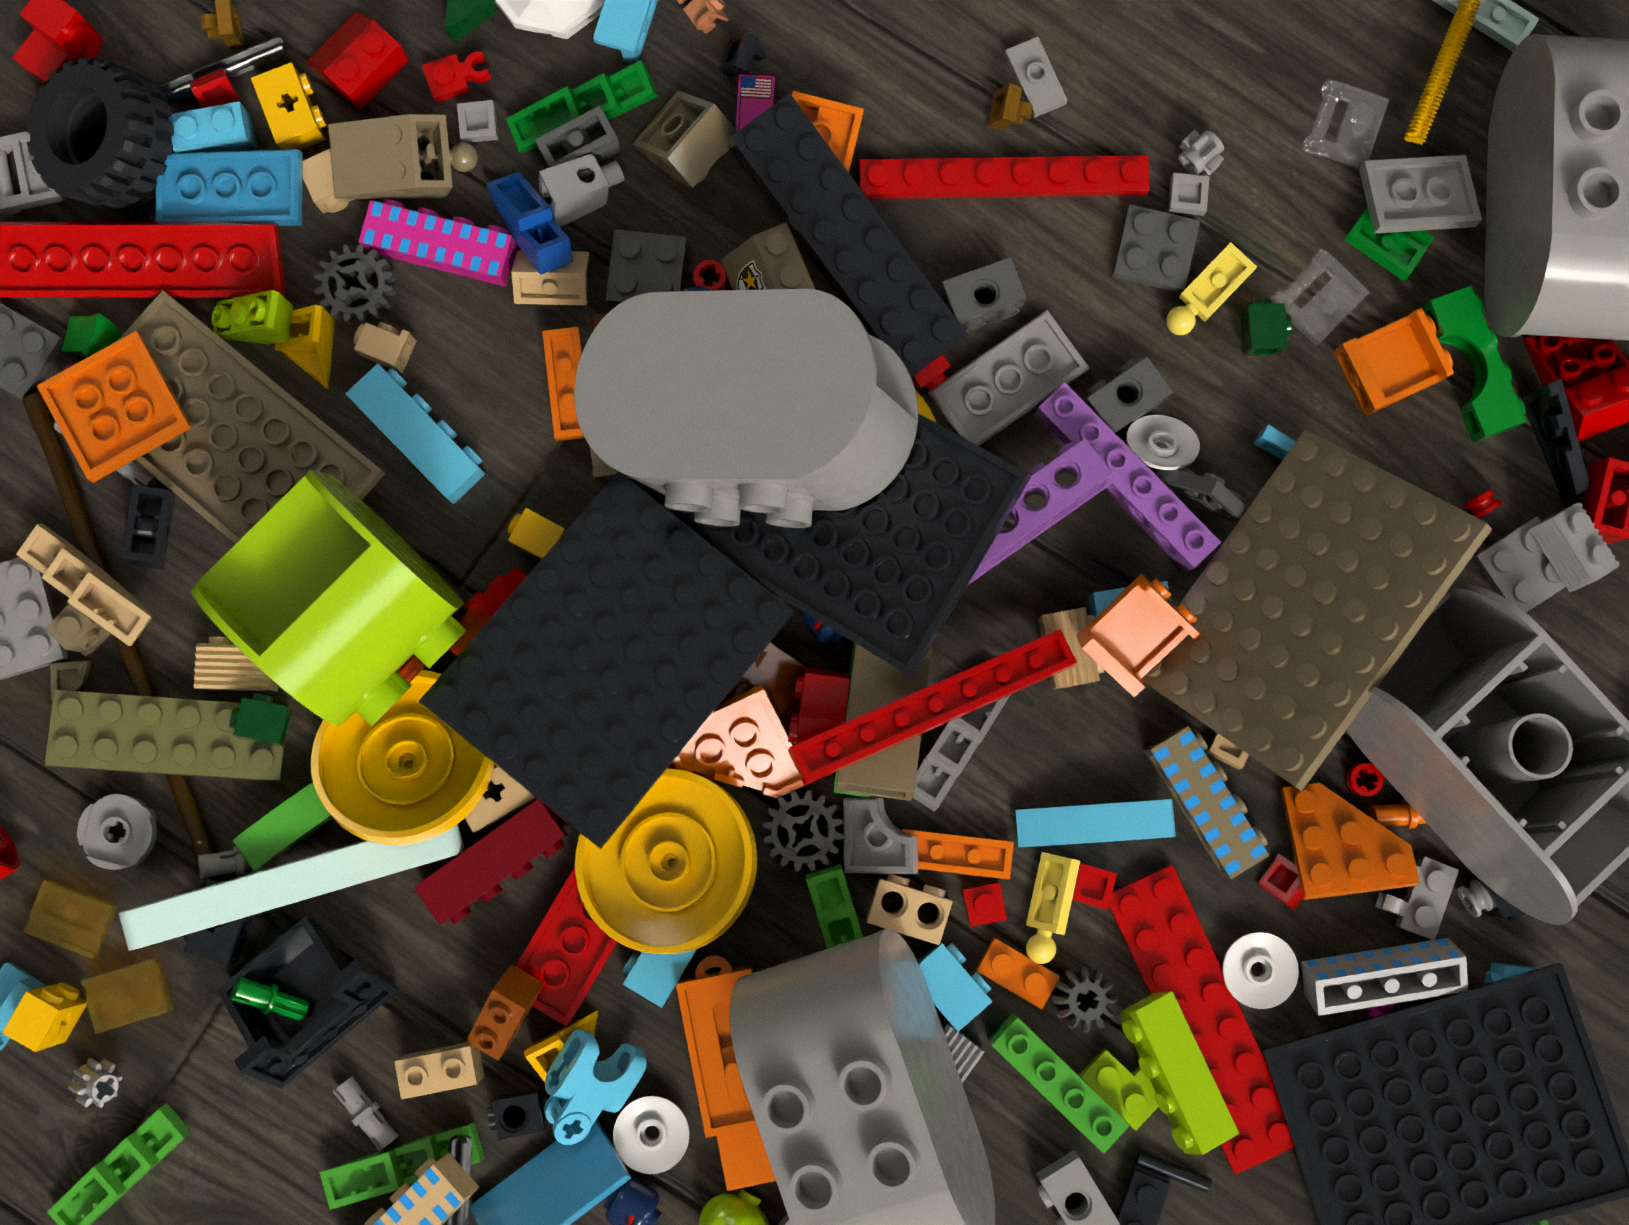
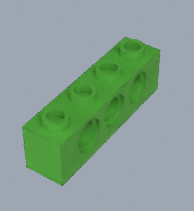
[987,1013,1130,1154]

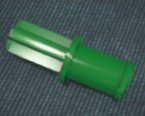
[230,976,309,1021]

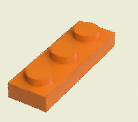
[542,327,585,441]
[901,829,1014,880]

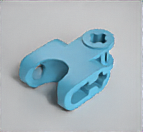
[544,1029,646,1145]

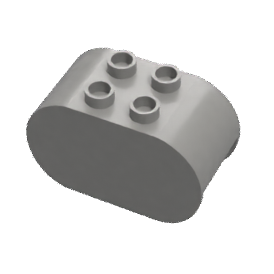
[1484,34,1629,340]
[574,289,918,528]
[1347,584,1629,925]
[730,929,996,1225]

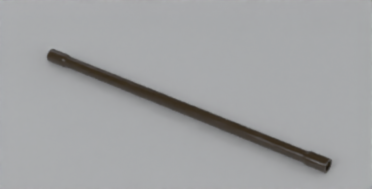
[22,393,218,879]

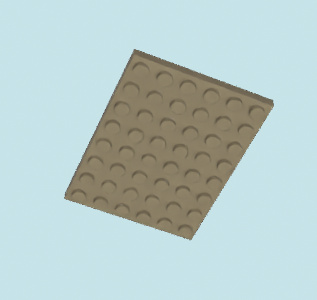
[1141,429,1492,791]

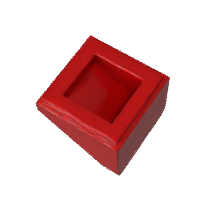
[1257,854,1303,910]

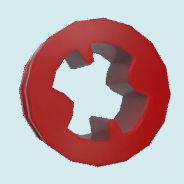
[693,260,727,291]
[1463,488,1502,519]
[1345,763,1384,796]

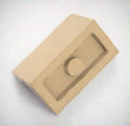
[511,250,590,305]

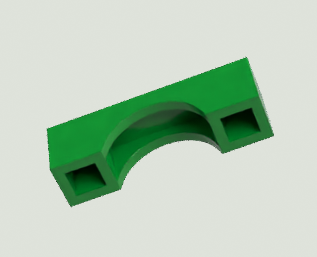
[1421,286,1527,443]

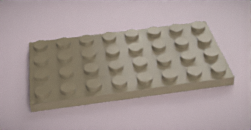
[119,290,385,544]

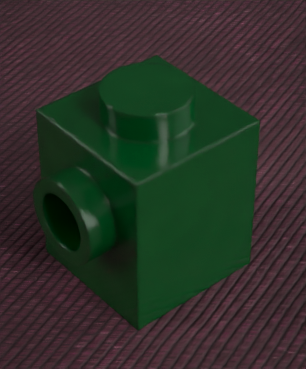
[1240,298,1292,356]
[229,693,292,747]

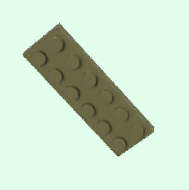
[45,690,286,782]

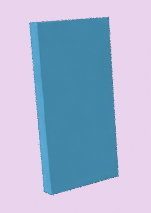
[156,149,303,226]
[469,1118,631,1225]

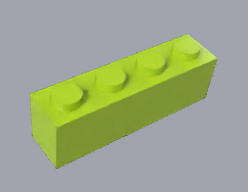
[1119,991,1239,1155]

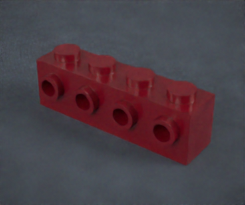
[414,799,569,926]

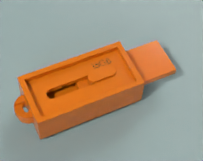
[676,955,776,1191]

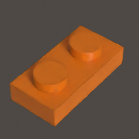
[976,938,1060,1009]

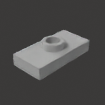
[1004,36,1067,118]

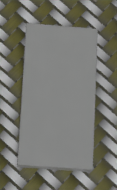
[928,310,1089,446]

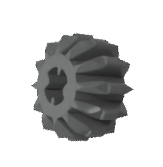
[1052,966,1118,1032]

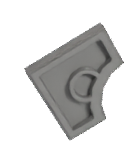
[843,798,918,874]

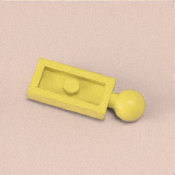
[1166,242,1257,335]
[1026,852,1080,964]

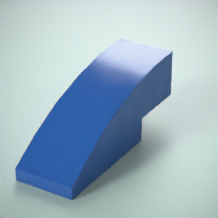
[486,172,573,275]

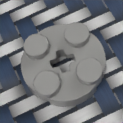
[77,794,157,870]

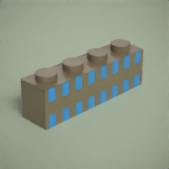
[1144,726,1269,879]

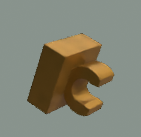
[200,0,244,49]
[987,83,1033,131]

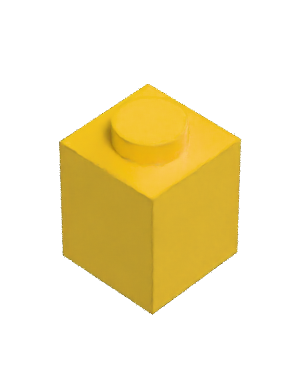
[507,508,567,560]

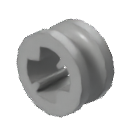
[1457,879,1494,918]

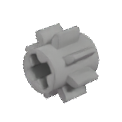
[1179,130,1224,176]
[69,1058,122,1108]

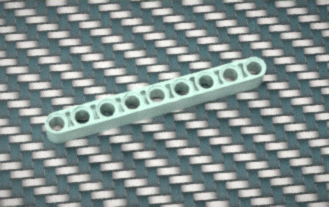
[118,824,465,951]

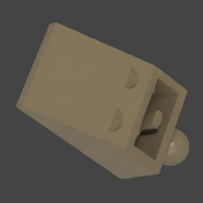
[328,114,478,199]

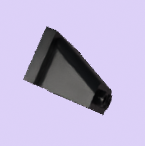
[217,916,399,1089]

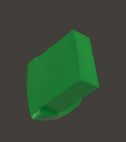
[62,313,122,357]

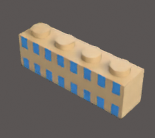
[365,1153,479,1225]

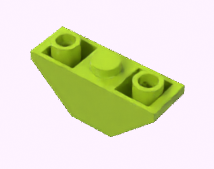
[211,290,293,345]

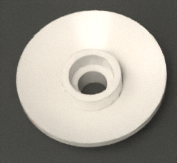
[1126,415,1200,470]
[1222,932,1299,1009]
[613,1096,690,1174]

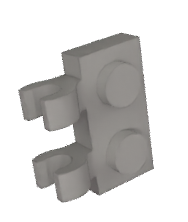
[1374,856,1459,940]

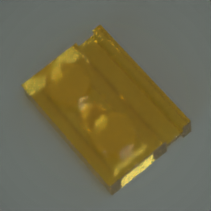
[23,880,118,959]
[81,957,174,1034]

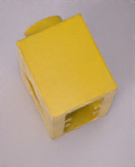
[251,62,327,150]
[2,982,88,1052]

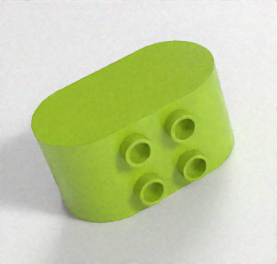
[190,469,467,727]

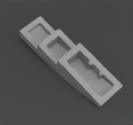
[913,695,1010,812]

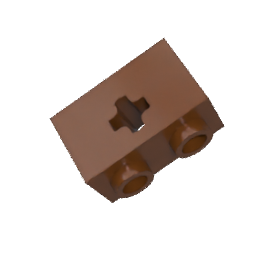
[466,964,544,1061]

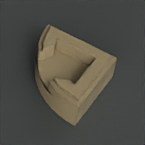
[50,661,92,701]

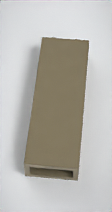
[836,644,932,801]

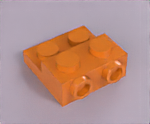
[792,91,864,173]

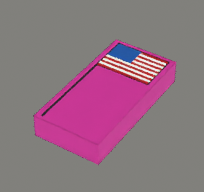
[735,74,775,131]

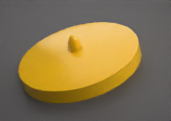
[311,669,494,845]
[575,769,757,955]

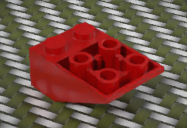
[1523,335,1629,442]

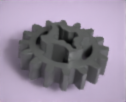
[314,244,396,326]
[763,790,844,872]

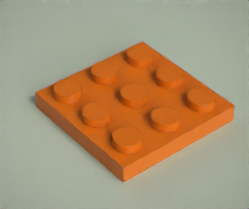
[37,331,192,483]

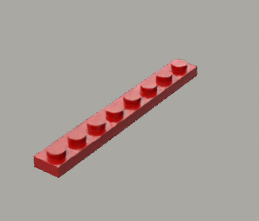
[859,155,1150,199]
[788,629,1078,786]

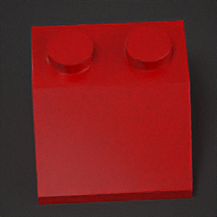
[306,11,409,112]

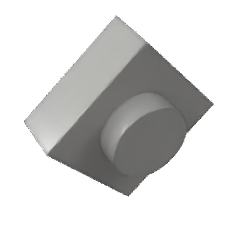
[457,100,499,143]
[1168,173,1210,216]

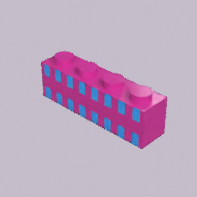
[358,199,517,287]

